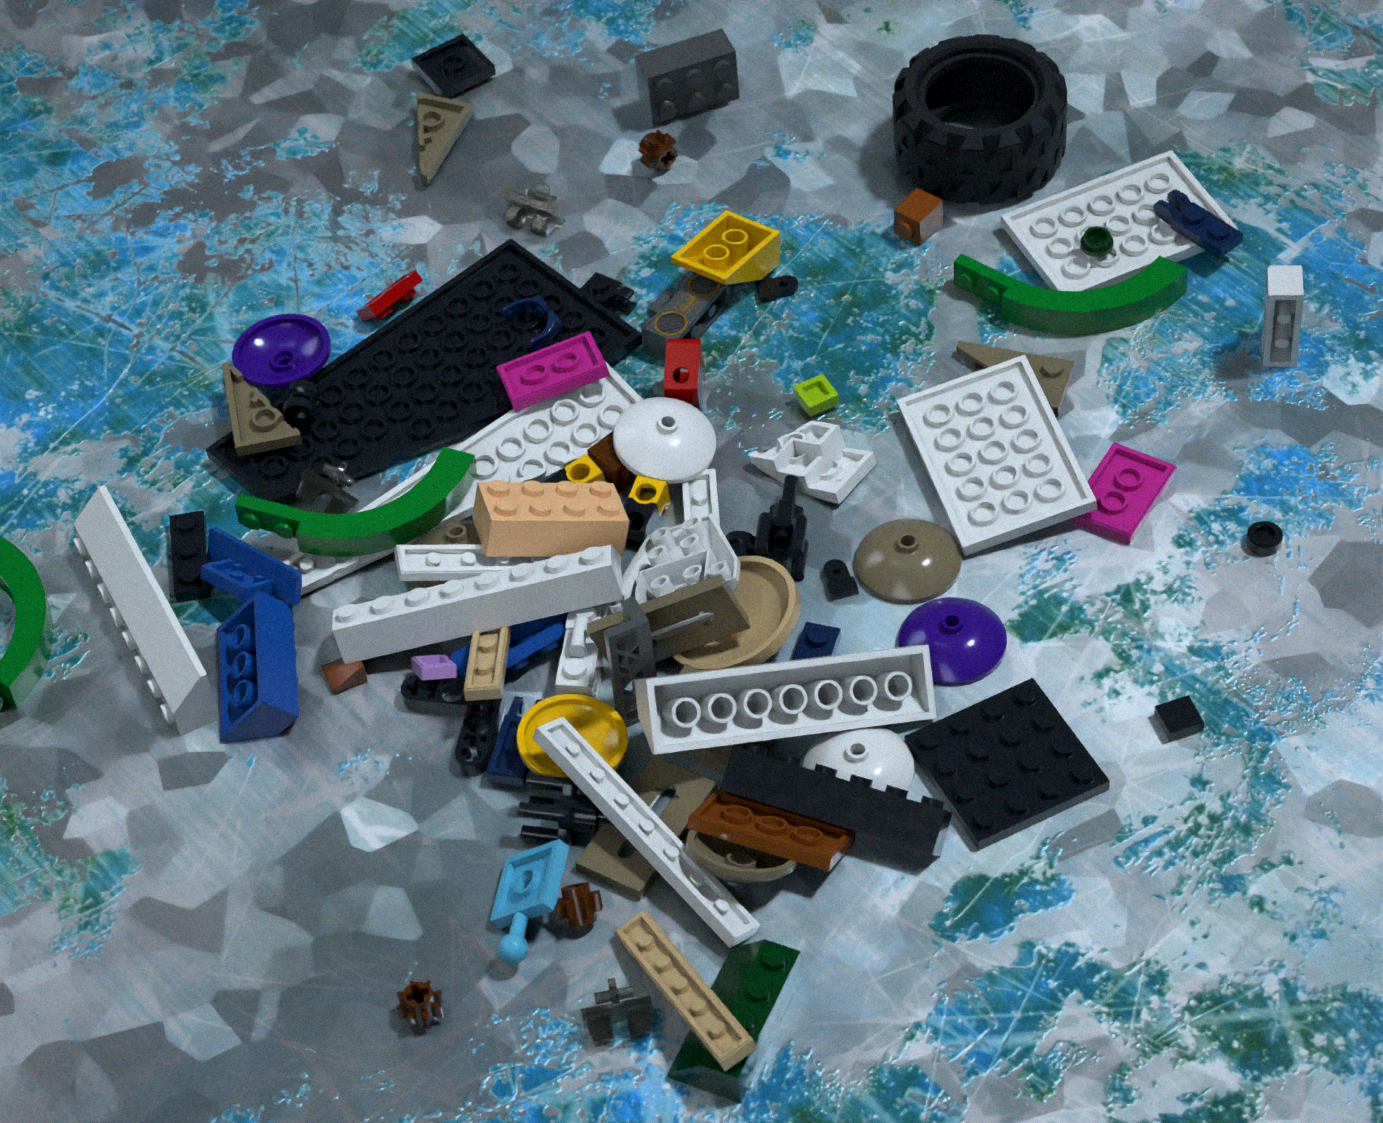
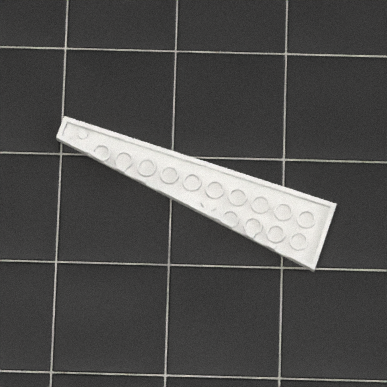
[282,360,643,596]

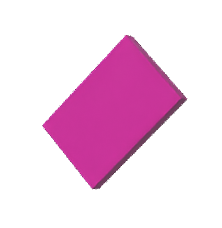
[496,331,610,412]
[1067,442,1177,545]

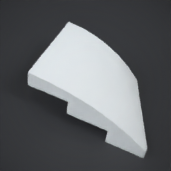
[749,420,877,504]

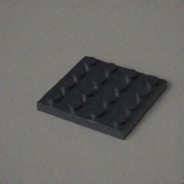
[904,678,1110,851]

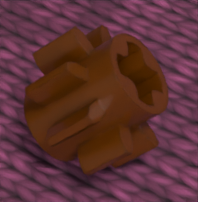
[638,130,678,171]
[555,882,603,927]
[396,980,445,1029]

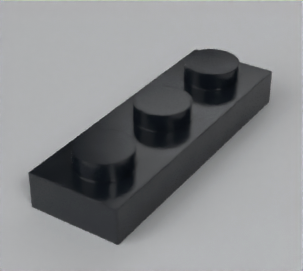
[169,510,211,603]

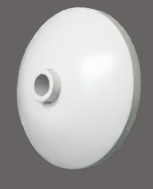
[613,397,716,484]
[803,726,915,792]

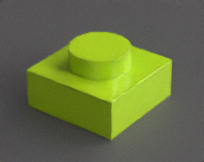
[793,374,840,417]

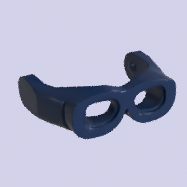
[501,295,563,351]

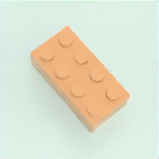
[472,480,630,557]

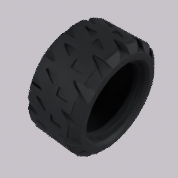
[892,34,1067,205]

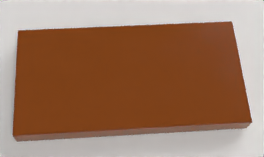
[687,789,856,871]

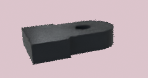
[755,275,798,303]
[823,559,859,601]

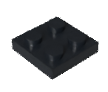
[411,33,496,98]

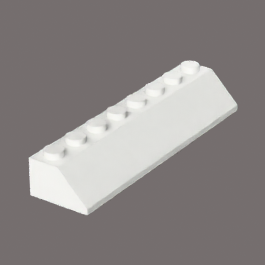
[73,485,220,736]
[332,544,623,664]
[634,645,937,755]

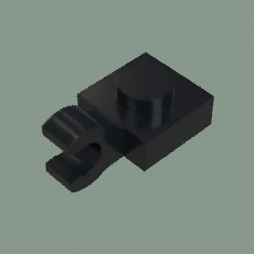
[580,272,637,314]

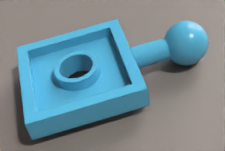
[489,839,569,964]

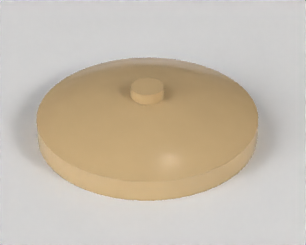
[671,556,801,671]

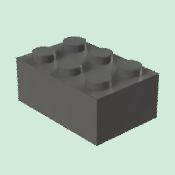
[635,29,740,125]

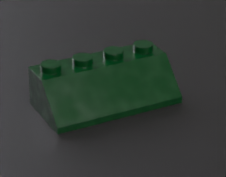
[668,939,803,1103]

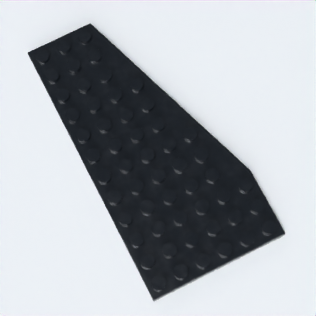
[206,238,642,505]

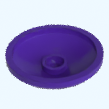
[232,314,331,389]
[898,597,1007,686]

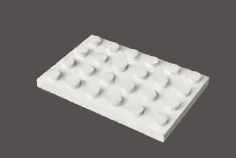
[1001,150,1238,291]
[897,354,1098,556]

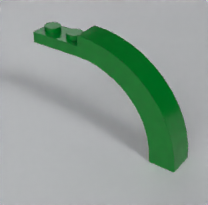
[954,254,1188,335]
[235,446,477,557]
[0,536,54,711]

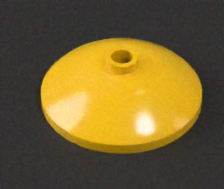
[517,694,628,777]

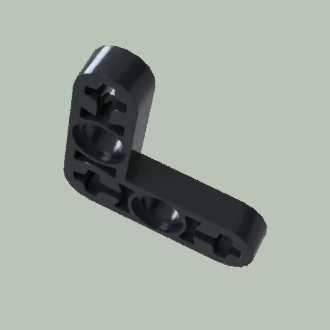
[401,675,505,777]

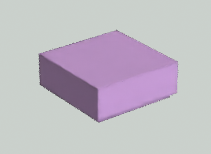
[411,654,457,680]

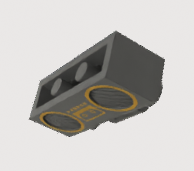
[641,271,731,359]

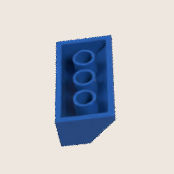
[217,590,300,743]

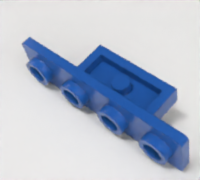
[201,527,302,606]
[449,612,568,679]

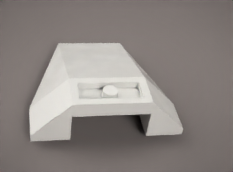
[604,514,741,637]

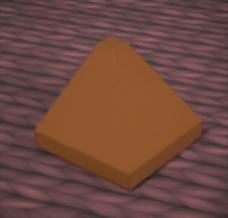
[321,658,368,694]

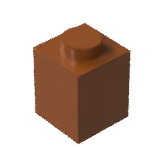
[894,188,944,246]

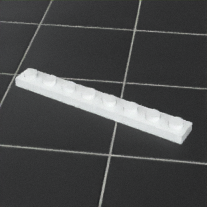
[532,716,760,948]

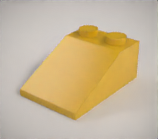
[670,210,781,285]

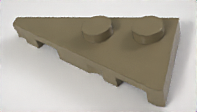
[416,92,474,185]
[957,341,1074,417]
[222,362,302,457]

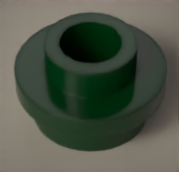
[1080,226,1114,257]

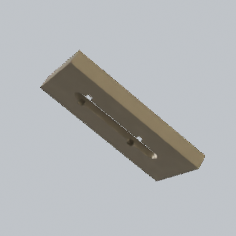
[587,575,750,668]
[575,755,718,900]

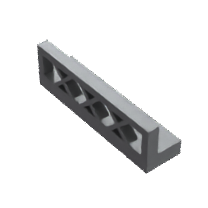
[604,596,657,728]

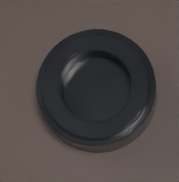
[1246,521,1283,556]

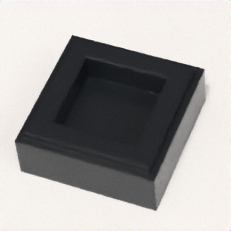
[1154,695,1204,741]

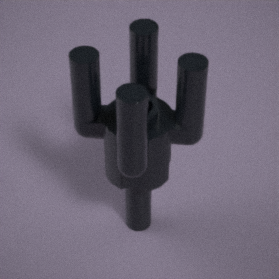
[753,475,809,581]
[518,772,614,845]

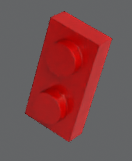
[356,270,423,322]

